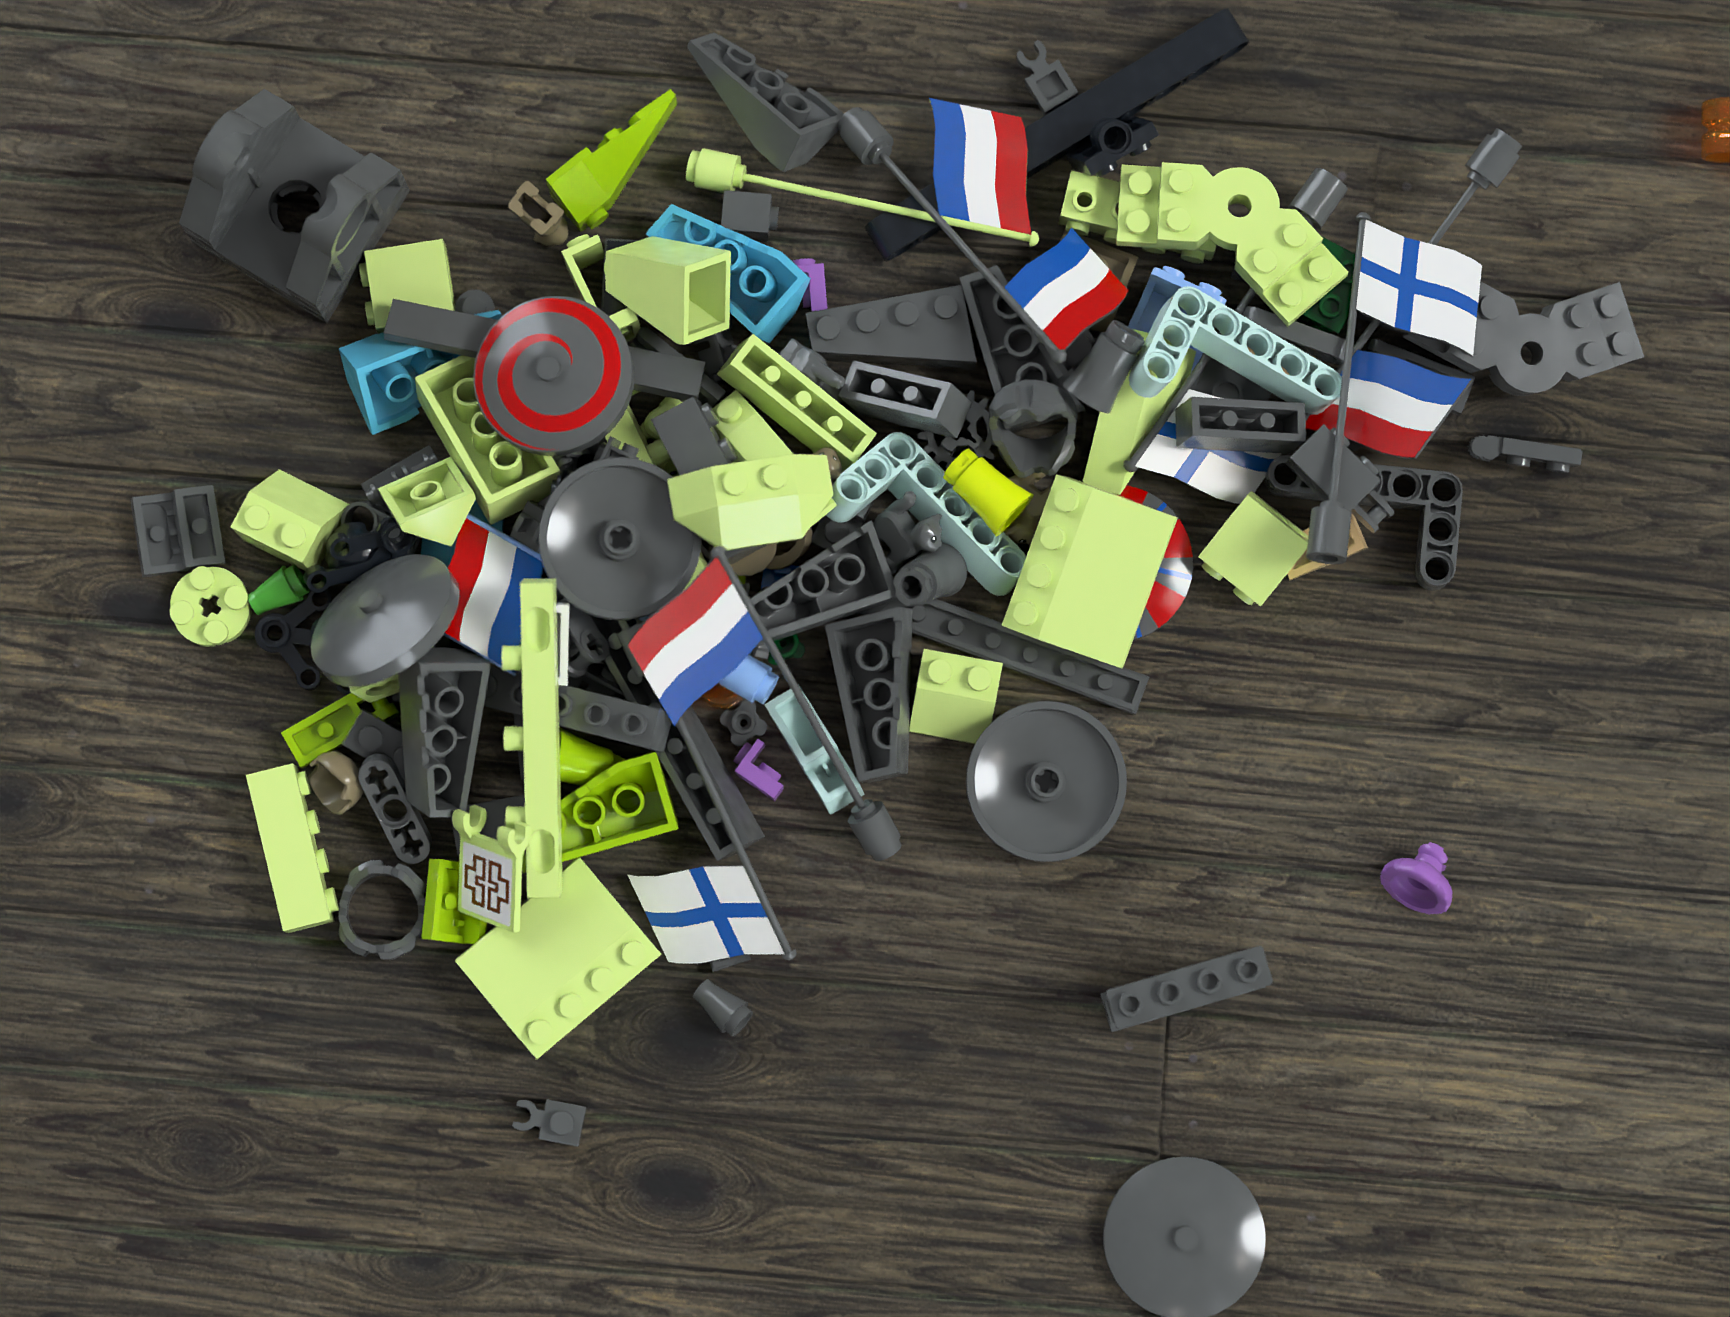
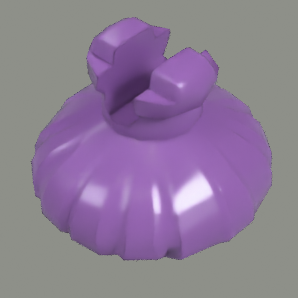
[1380,842,1452,915]

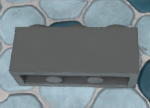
[838,360,972,438]
[1175,397,1306,454]

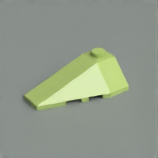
[1082,329,1196,496]

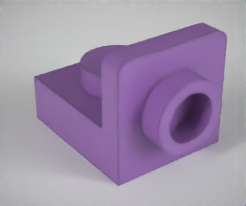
[793,258,827,312]
[733,739,784,802]

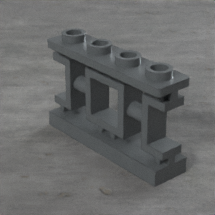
[1100,946,1273,1033]

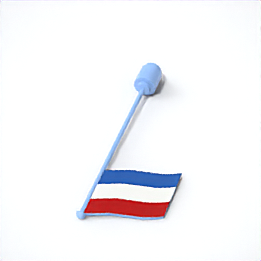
[443,513,779,704]

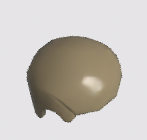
[308,751,363,815]

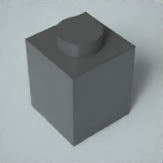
[721,190,779,242]

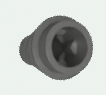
[693,979,753,1037]

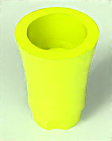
[943,448,1034,537]

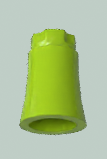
[559,726,626,786]

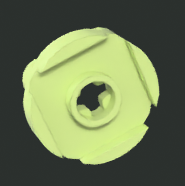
[170,566,251,647]

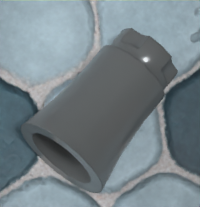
[1062,320,1145,414]
[893,543,967,606]

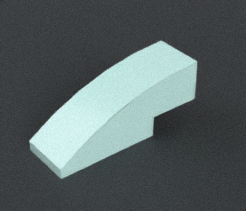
[764,684,865,815]

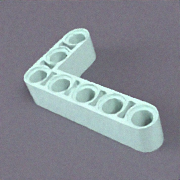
[1129,286,1342,415]
[826,432,1026,596]

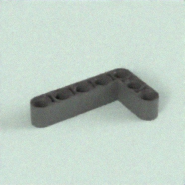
[1264,455,1463,591]

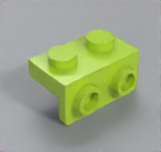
[421,859,487,944]

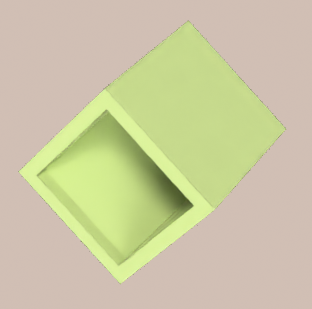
[604,236,731,345]
[231,469,350,571]

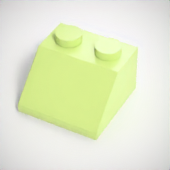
[909,649,1003,744]

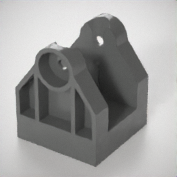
[179,89,410,323]

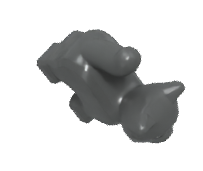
[779,338,846,405]
[873,491,942,574]

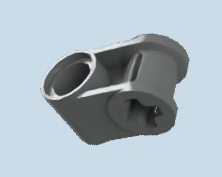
[557,598,610,678]

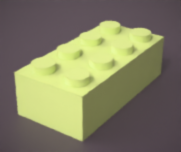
[415,355,560,525]

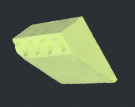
[1002,474,1178,668]
[455,857,661,1059]

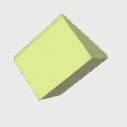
[378,457,476,547]

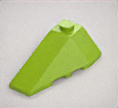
[546,89,677,232]
[522,751,678,873]

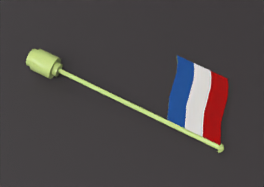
[686,98,1039,247]

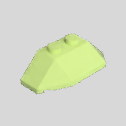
[667,454,833,550]

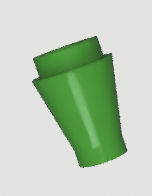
[248,564,310,615]

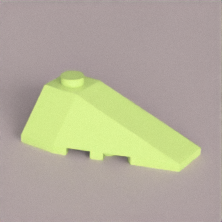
[712,390,837,526]

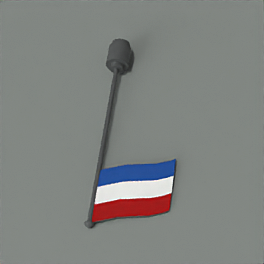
[837,107,1129,363]
[1305,128,1522,459]
[628,546,902,861]

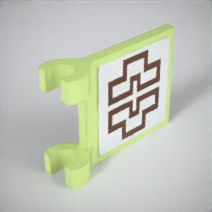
[452,805,532,933]

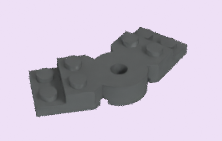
[1402,282,1644,396]

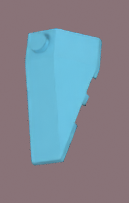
[645,204,811,343]
[339,310,502,435]

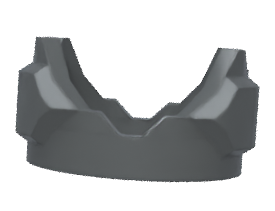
[989,380,1078,478]
[338,860,426,960]

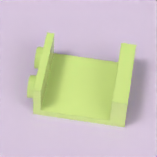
[561,234,641,342]

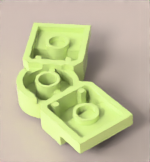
[1116,162,1348,327]

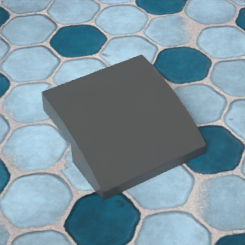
[130,485,225,578]

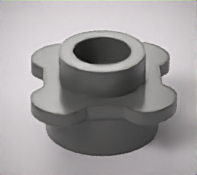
[720,700,767,747]

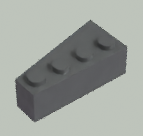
[825,607,913,783]

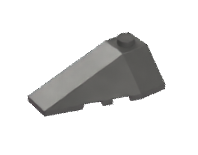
[687,32,844,172]

